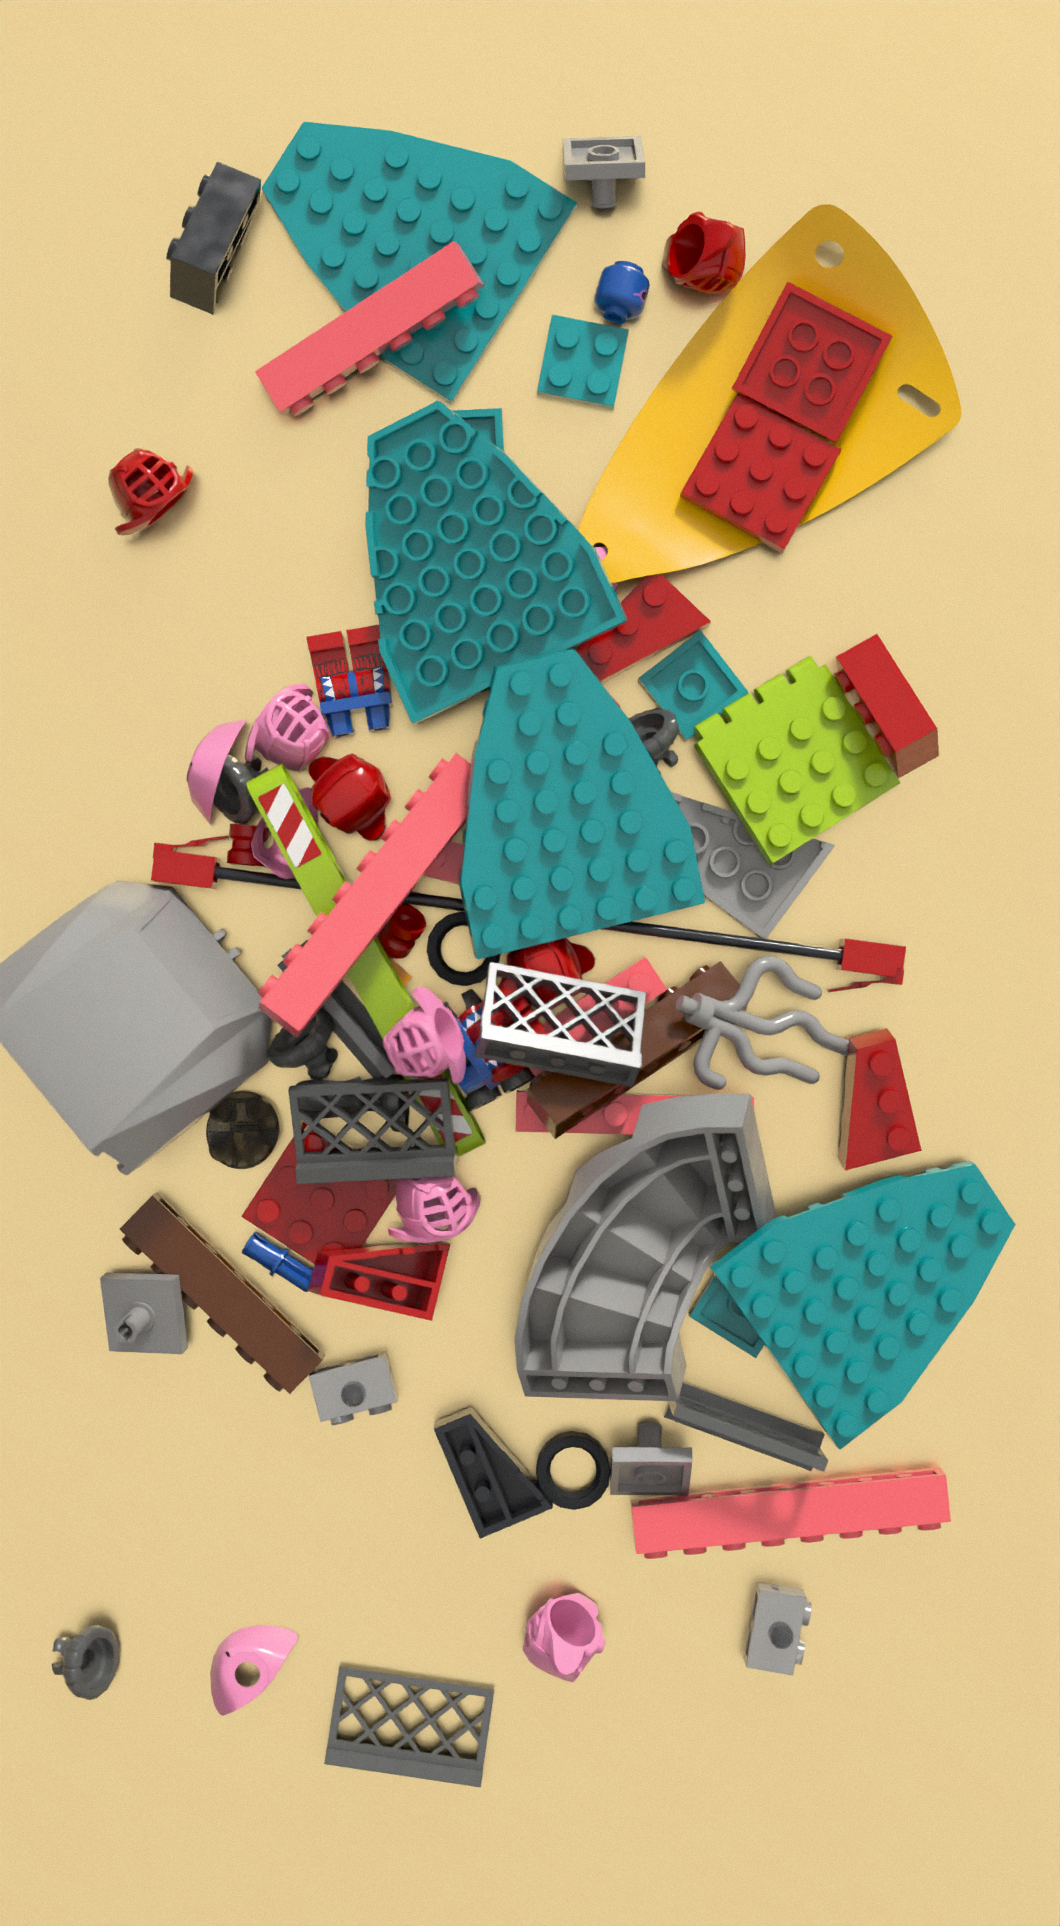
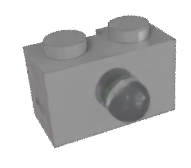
[309,1351,399,1425]
[743,1582,811,1676]

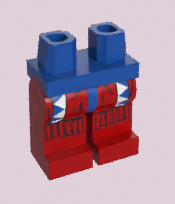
[306,625,394,738]
[455,979,548,1094]

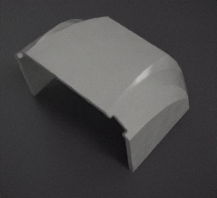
[0,881,271,1176]

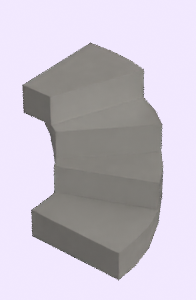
[514,1094,775,1401]

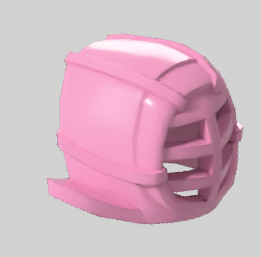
[245,684,329,772]
[383,986,466,1084]
[388,1176,481,1243]
[523,1593,606,1683]

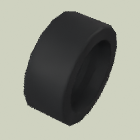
[427,911,500,986]
[536,1431,611,1510]

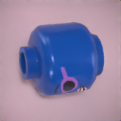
[594,261,650,324]

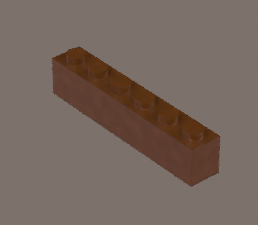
[527,961,748,1139]
[119,1192,325,1394]

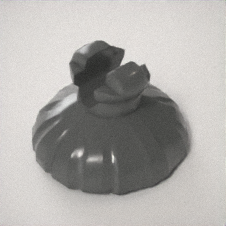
[629,708,679,774]
[214,755,269,824]
[268,1009,337,1080]
[51,1625,119,1700]

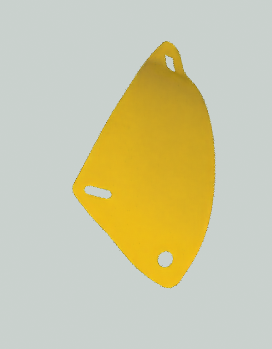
[578,204,962,584]

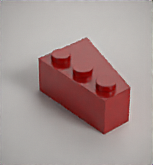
[576,574,711,684]
[834,634,939,779]
[838,1028,922,1171]
[308,1241,451,1321]

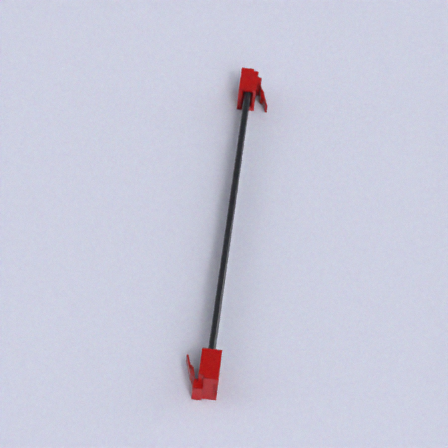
[151,835,906,992]

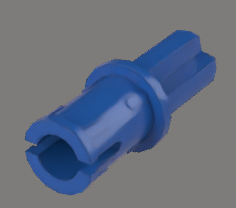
[241,1232,313,1292]

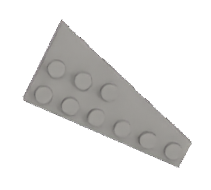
[671,792,835,939]

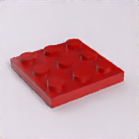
[732,281,893,444]
[680,393,841,553]
[241,1122,397,1264]

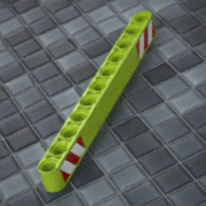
[246,764,486,1157]

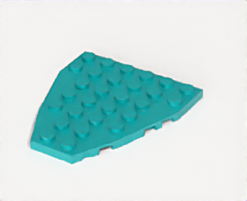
[261,121,577,404]
[365,401,628,724]
[458,649,705,960]
[710,1161,1016,1450]

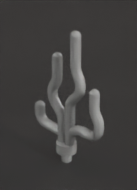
[675,956,849,1090]

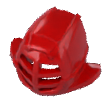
[662,211,746,294]
[108,448,193,536]
[308,753,391,841]
[499,938,596,1006]

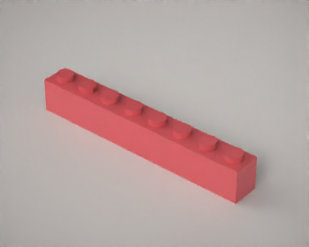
[258,753,471,1038]
[630,1468,951,1559]

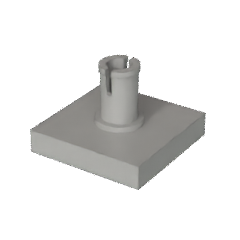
[563,136,645,208]
[100,1272,188,1354]
[610,1423,692,1495]

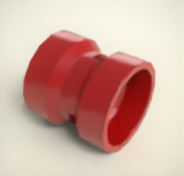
[227,824,269,867]
[377,904,426,959]

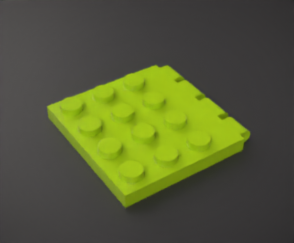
[693,656,900,866]

